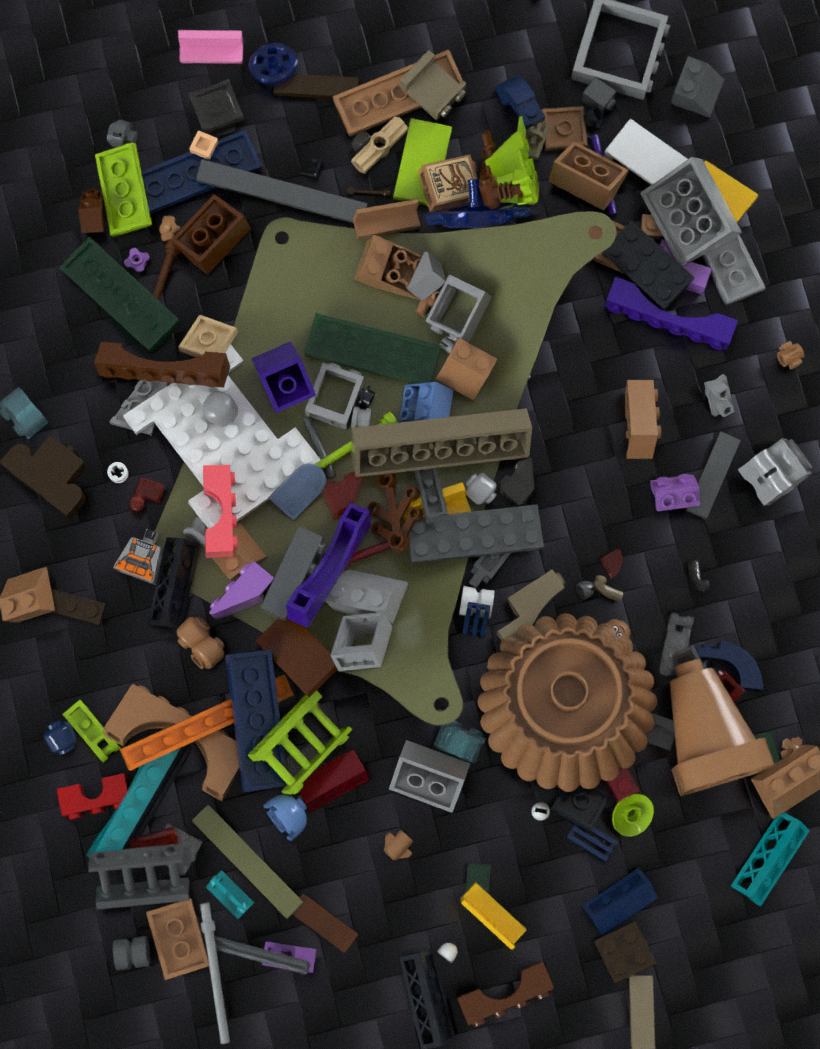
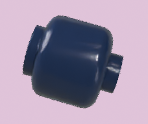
[43,719,78,755]

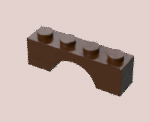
[457,961,554,1027]

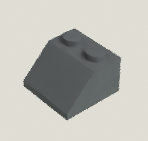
[670,56,724,118]

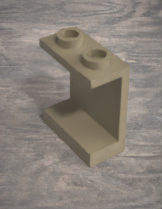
[400,50,467,120]

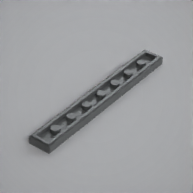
[196,159,367,223]

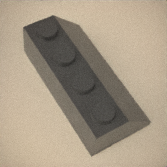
[261,526,326,622]

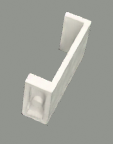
[604,119,688,185]

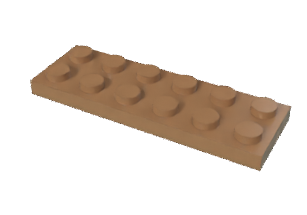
[333,50,463,137]

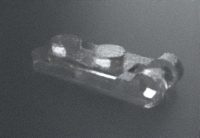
[659,612,694,678]

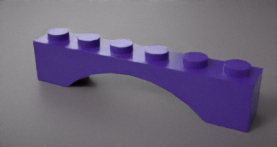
[604,277,738,350]
[286,503,371,627]

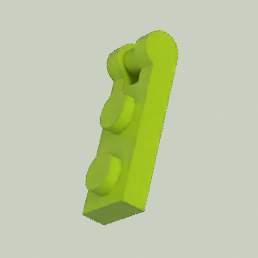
[63,700,121,763]

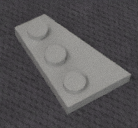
[110,380,169,435]

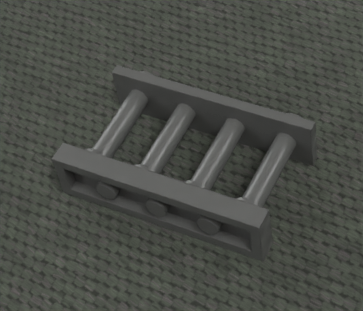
[88,844,190,909]

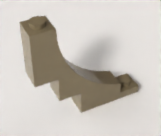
[487,569,565,671]

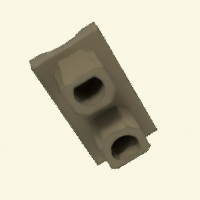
[525,122,550,160]

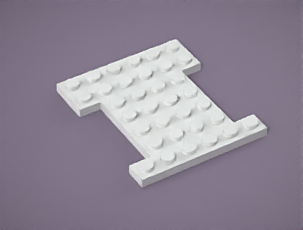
[123,344,320,529]

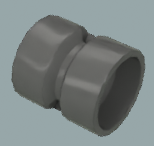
[113,936,150,970]

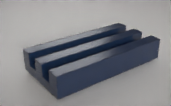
[463,602,490,638]
[566,824,617,862]

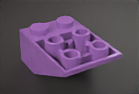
[209,561,274,621]

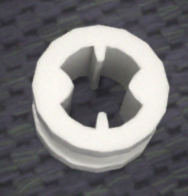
[107,462,129,484]

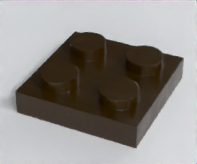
[594,922,656,984]

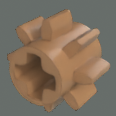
[777,341,804,369]

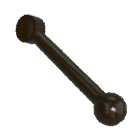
[346,186,391,197]

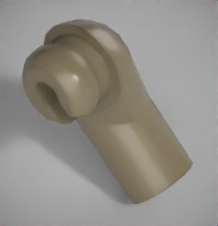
[593,575,623,602]

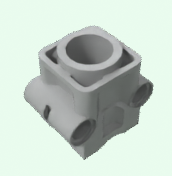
[738,438,812,506]

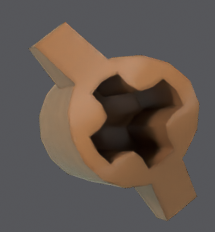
[384,830,413,860]

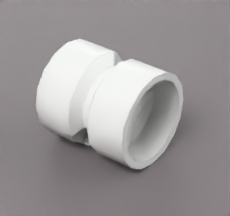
[459,586,494,619]

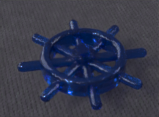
[423,178,531,229]

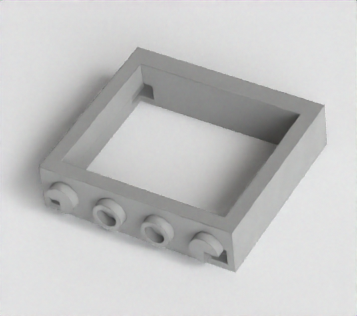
[571,0,670,100]

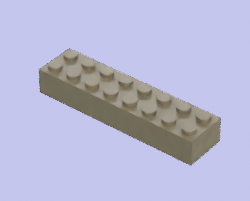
[352,408,532,477]

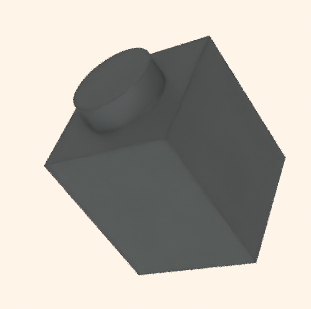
[581,77,616,114]

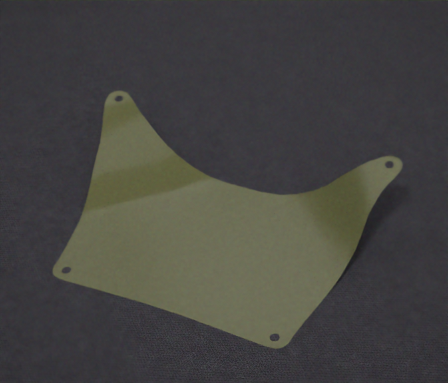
[155,211,617,725]

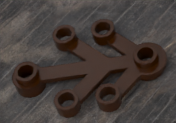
[367,473,423,553]

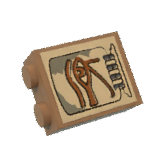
[418,154,482,212]

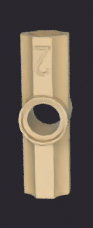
[351,116,408,174]

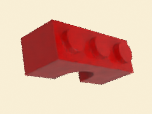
[57,773,129,820]

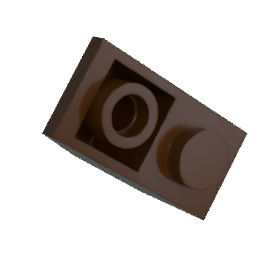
[78,189,105,233]

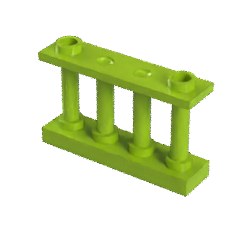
[248,690,352,794]

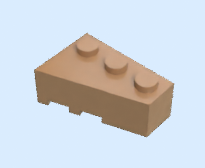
[625,380,661,459]

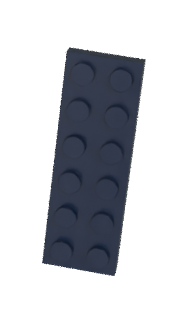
[141,130,262,214]
[225,650,287,792]

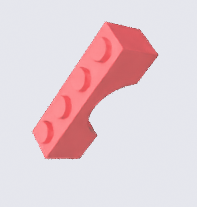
[203,465,238,558]

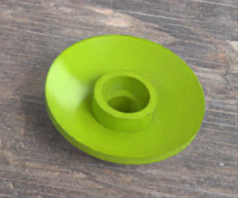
[612,793,654,837]

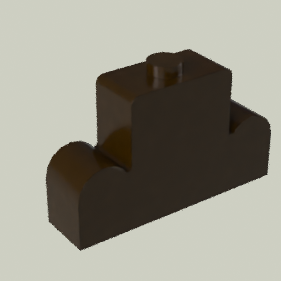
[0,436,86,520]

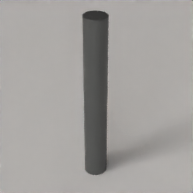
[303,417,336,479]

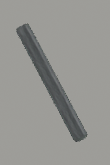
[214,936,310,974]

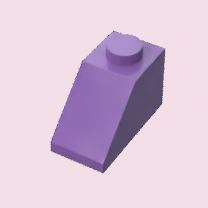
[262,941,316,973]

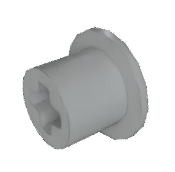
[183,517,207,546]

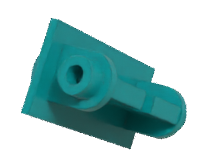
[206,870,254,919]

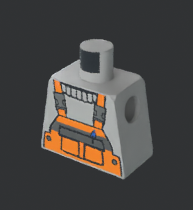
[113,529,164,585]

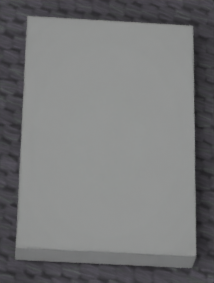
[701,234,765,306]

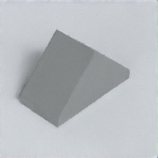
[407,252,446,300]

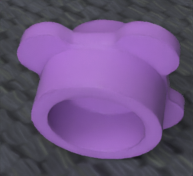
[124,248,149,272]

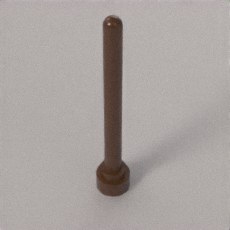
[137,240,181,338]

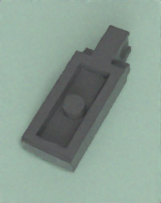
[468,553,511,589]

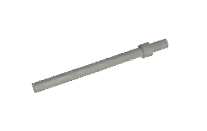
[200,902,230,1044]

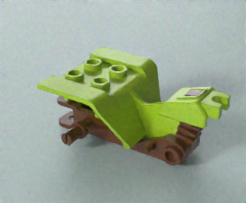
[479,116,540,209]

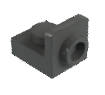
[671,646,708,669]

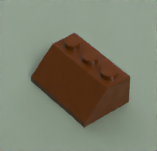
[171,194,251,275]

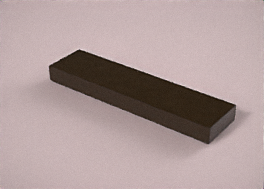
[273,73,359,99]

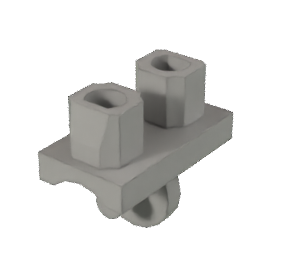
[704,374,734,417]

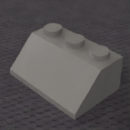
[325,569,408,624]
[389,740,470,813]

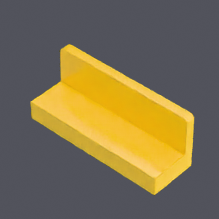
[400,482,471,521]
[460,882,526,950]

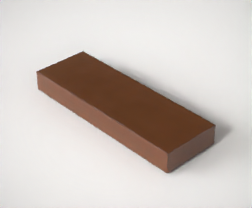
[293,893,358,953]

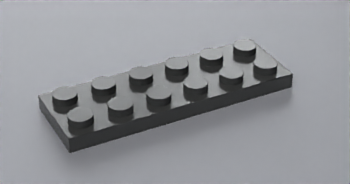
[408,505,544,564]

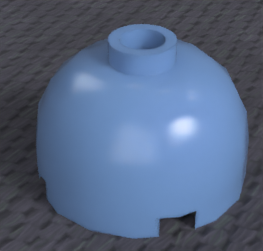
[264,794,307,841]

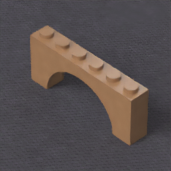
[104,684,240,801]

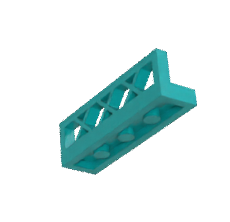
[731,813,810,907]

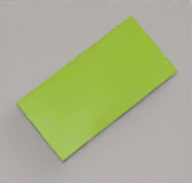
[393,118,452,206]
[95,142,152,237]

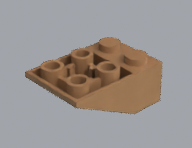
[353,235,422,300]

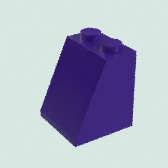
[251,341,316,413]

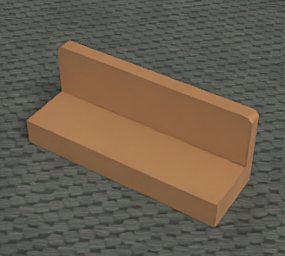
[353,199,420,239]

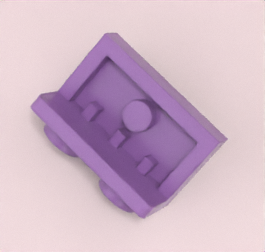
[650,474,700,511]

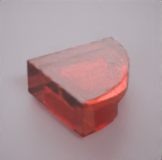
[600,548,622,579]

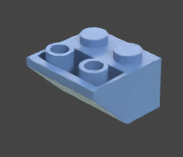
[398,382,454,423]

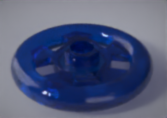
[249,42,298,84]

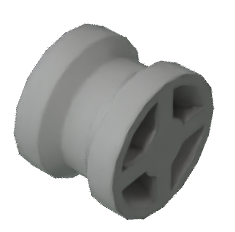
[351,406,372,428]

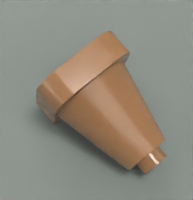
[670,659,774,796]

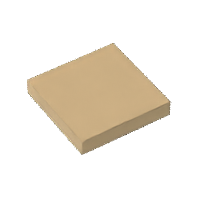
[178,315,238,358]

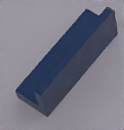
[582,868,658,935]

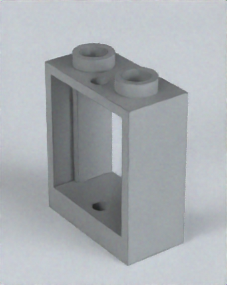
[426,275,492,343]
[305,363,364,430]
[330,612,393,671]

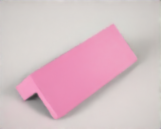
[178,30,243,64]

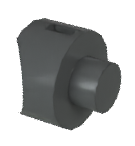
[107,120,138,148]

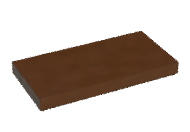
[256,619,337,697]

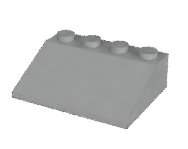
[640,157,742,266]

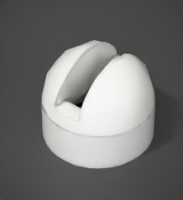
[531,802,550,821]
[437,943,457,963]

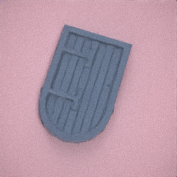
[268,463,326,521]

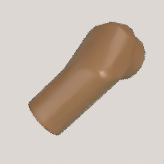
[415,290,440,317]

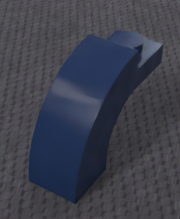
[495,76,545,129]
[695,641,763,692]

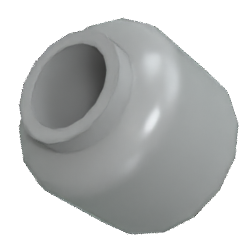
[464,472,497,505]

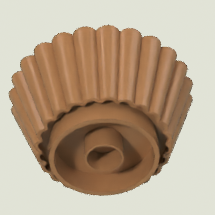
[478,613,657,792]

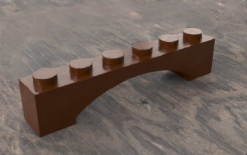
[94,342,230,388]

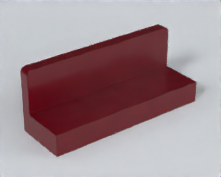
[299,750,370,813]

